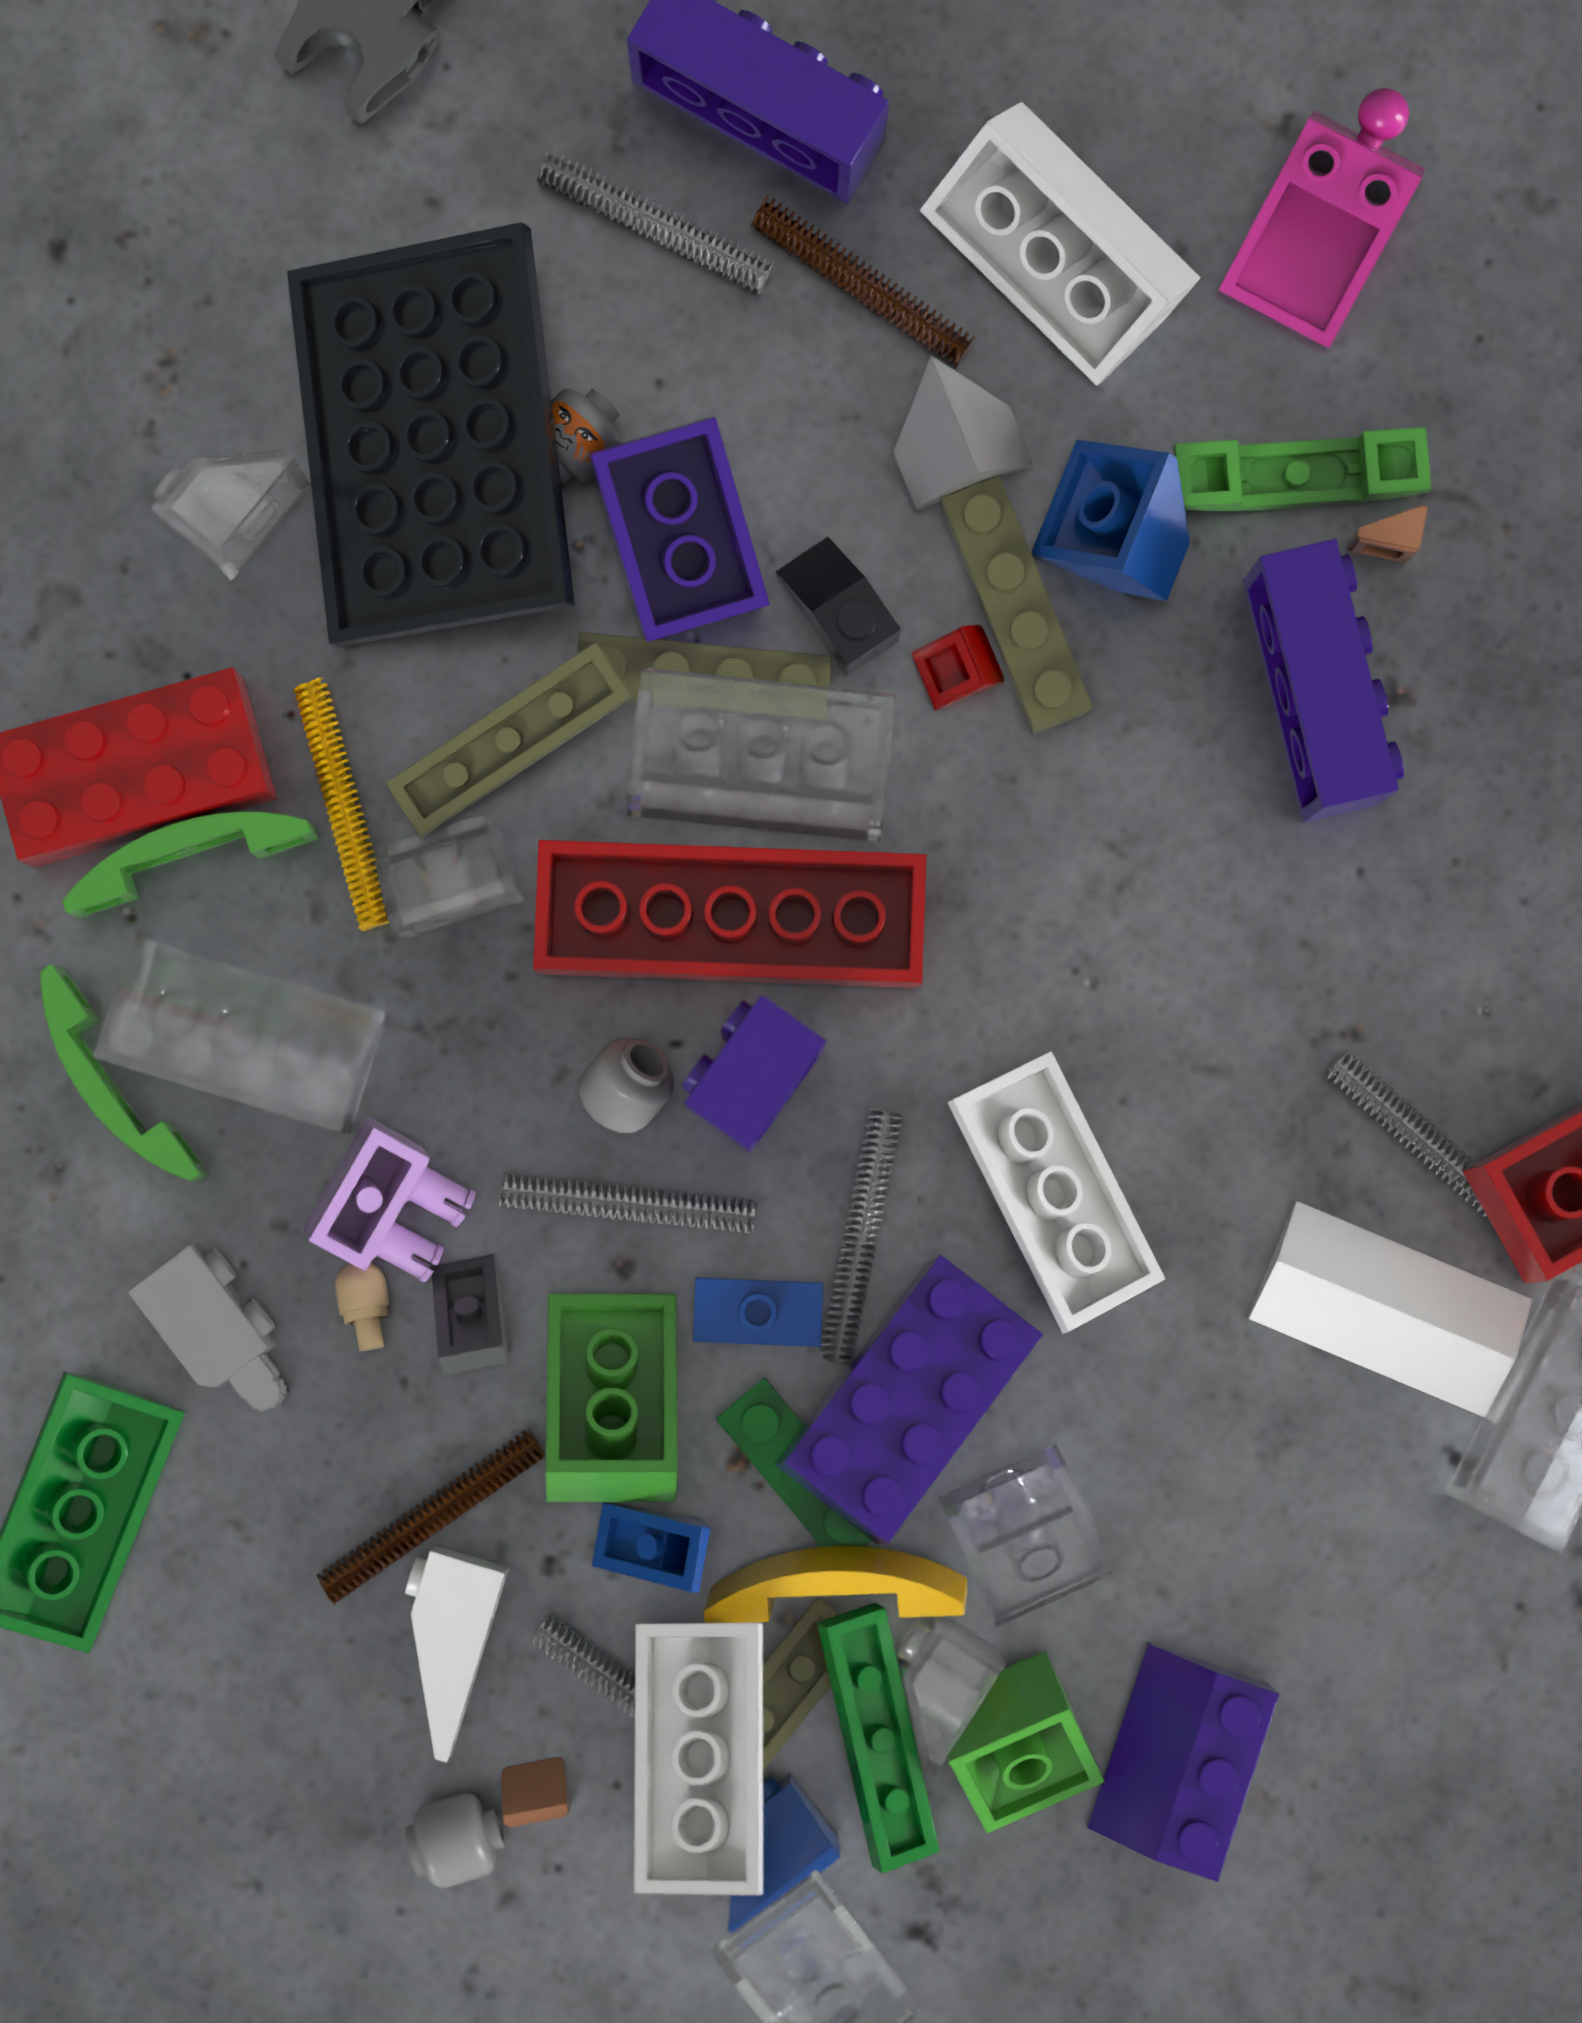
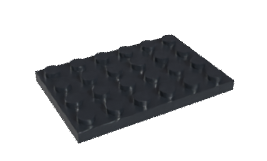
[287,222,575,647]

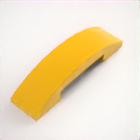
[704,1546,968,1623]

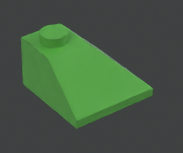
[945,1651,1105,1833]

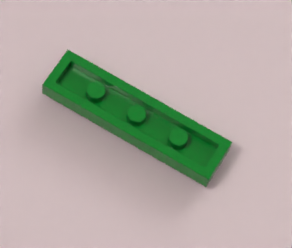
[817,1602,940,1874]

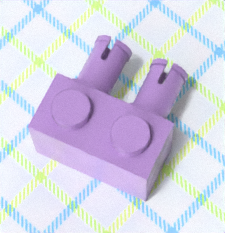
[303,1116,476,1283]

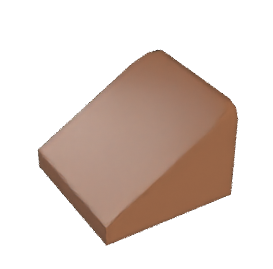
[1347,505,1428,563]
[501,1757,572,1828]

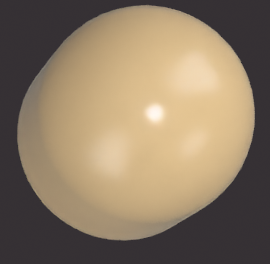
[335,1263,390,1351]

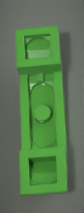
[1173,427,1431,511]
[62,811,319,918]
[40,964,210,1181]

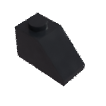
[776,537,901,677]

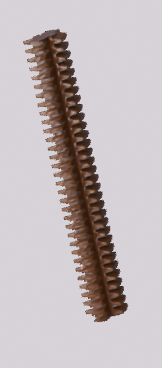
[751,195,975,368]
[316,1427,546,1605]

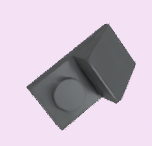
[431,1254,511,1375]

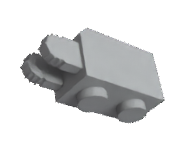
[128,1244,289,1413]

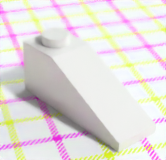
[405,1545,509,1763]

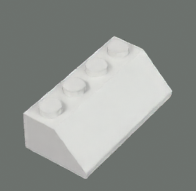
[919,101,1201,386]

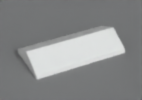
[947,1051,1165,1334]
[1247,1201,1533,1417]
[634,1623,763,1895]

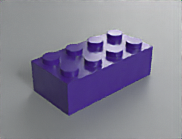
[627,0,889,204]
[1243,538,1404,823]
[775,1255,1043,1544]

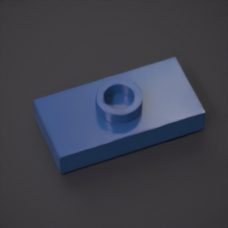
[693,1277,823,1347]

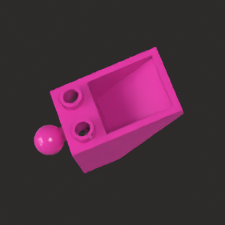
[1218,88,1425,348]

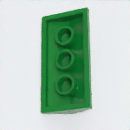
[0,1371,185,1653]

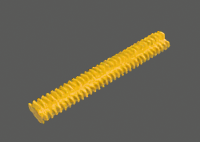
[293,678,393,931]

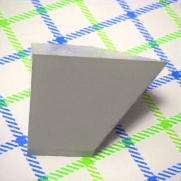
[893,355,1033,511]

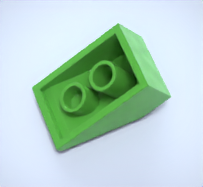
[546,1294,677,1502]

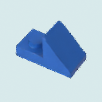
[592,1502,710,1593]

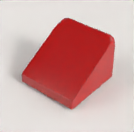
[911,624,1005,710]

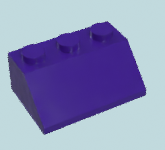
[1086,1642,1279,1882]

